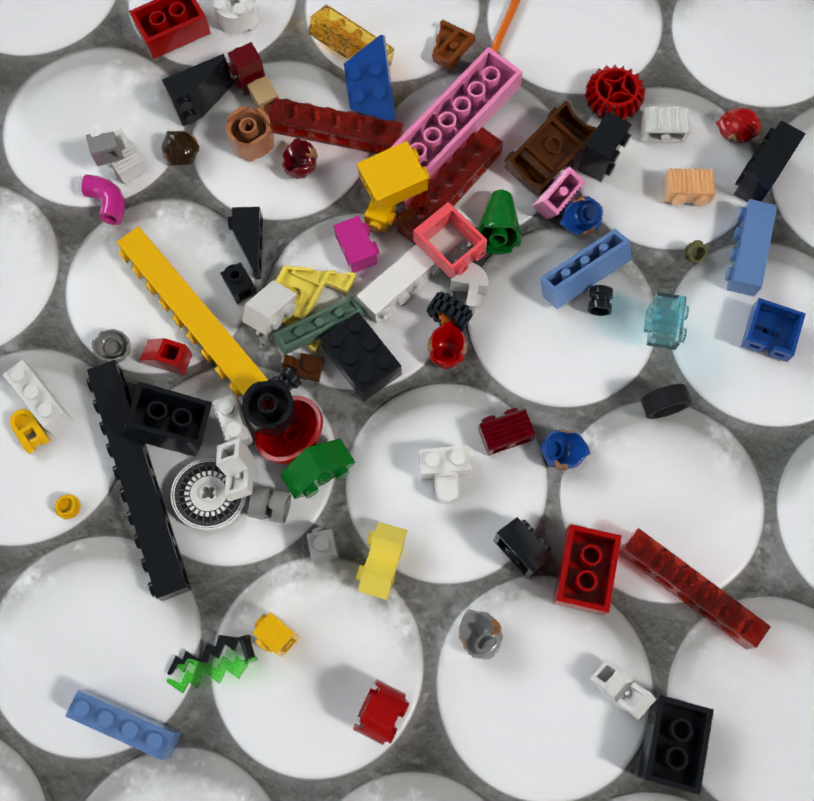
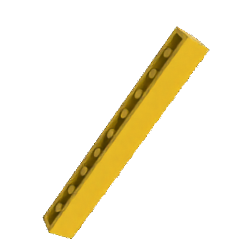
[116,226,269,410]

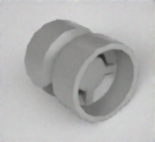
[248,485,291,524]

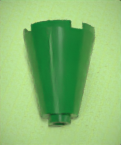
[477,189,522,255]

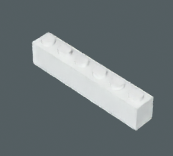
[356,208,478,324]

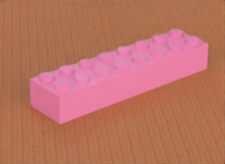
[391,47,523,208]

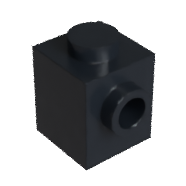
[220,262,257,304]

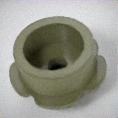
[685,240,707,263]

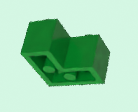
[280,438,356,499]

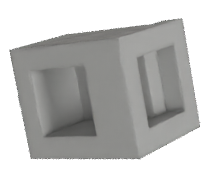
[86,131,125,166]

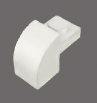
[450,260,489,316]
[216,438,258,501]
[590,659,656,720]

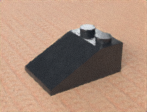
[162,54,233,126]

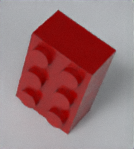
[129,0,211,59]
[552,524,622,615]

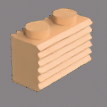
[663,168,715,206]

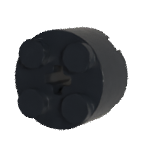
[243,380,297,437]

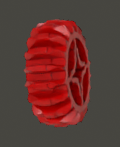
[585,64,645,120]

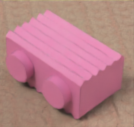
[533,167,585,220]

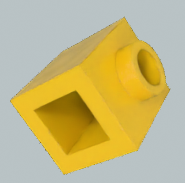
[364,200,397,233]

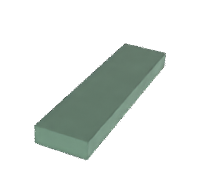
[272,296,365,355]

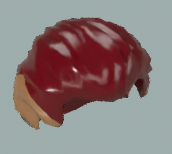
[282,138,318,179]

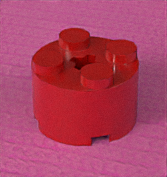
[353,679,409,745]

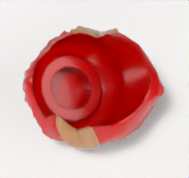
[716,108,761,144]
[427,321,467,369]

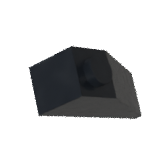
[228,207,263,279]

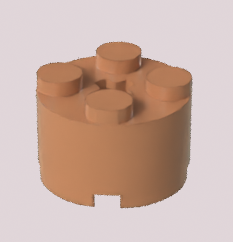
[226,106,274,162]

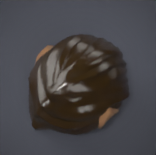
[161,131,199,166]

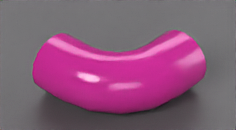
[81,174,125,225]

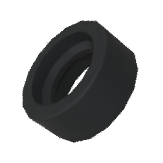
[641,384,692,419]

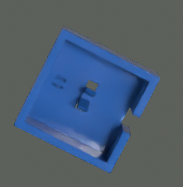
[741,298,806,362]

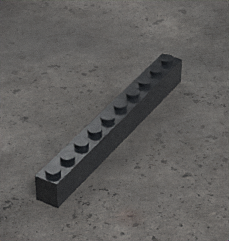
[86,360,192,601]

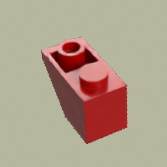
[139,338,193,376]

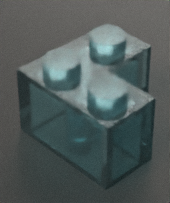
[644,292,689,350]

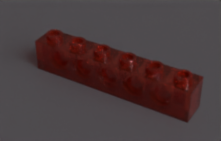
[269,98,404,154]
[396,127,503,245]
[619,528,771,649]

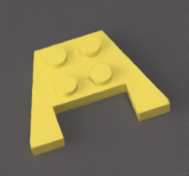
[276,265,357,354]

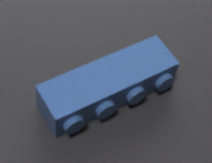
[725,199,777,297]
[540,229,632,309]
[65,690,182,760]

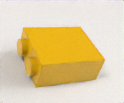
[356,141,430,212]

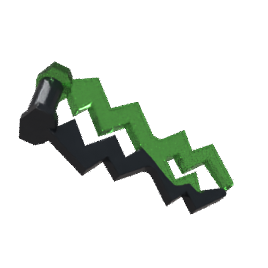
[167,634,258,693]

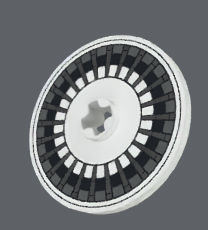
[171,458,246,531]

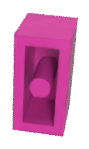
[333,215,380,273]

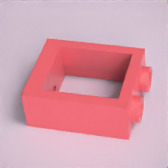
[413,202,487,279]

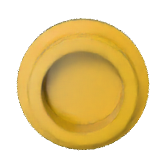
[55,494,81,520]

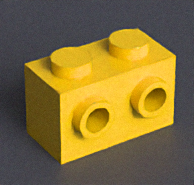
[252,612,301,657]

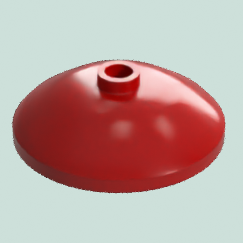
[254,396,323,464]

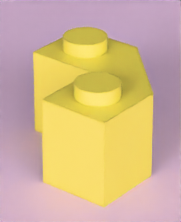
[356,522,408,600]

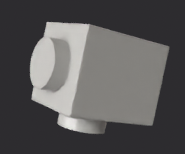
[306,527,339,564]

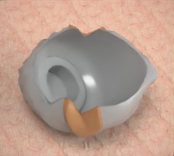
[458,609,503,660]

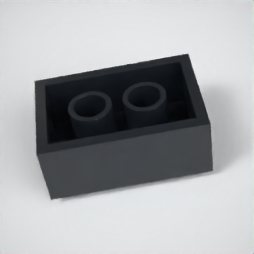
[733,120,806,202]
[319,312,402,402]
[122,382,212,457]
[637,695,714,795]

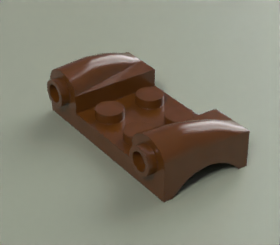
[504,100,596,197]

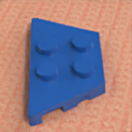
[344,35,397,124]

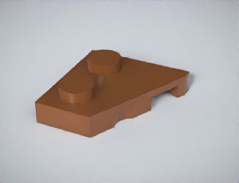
[432,19,476,70]

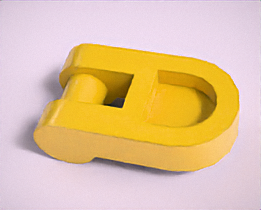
[10,409,51,454]

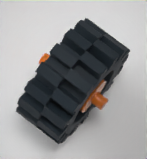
[427,292,473,332]

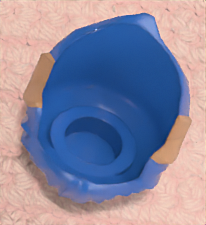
[560,196,604,236]
[540,429,591,471]

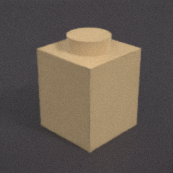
[247,76,281,115]

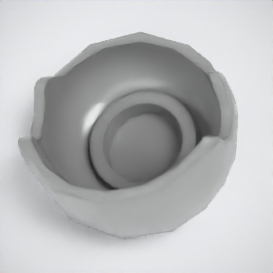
[92,329,131,364]

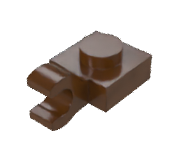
[281,353,325,383]

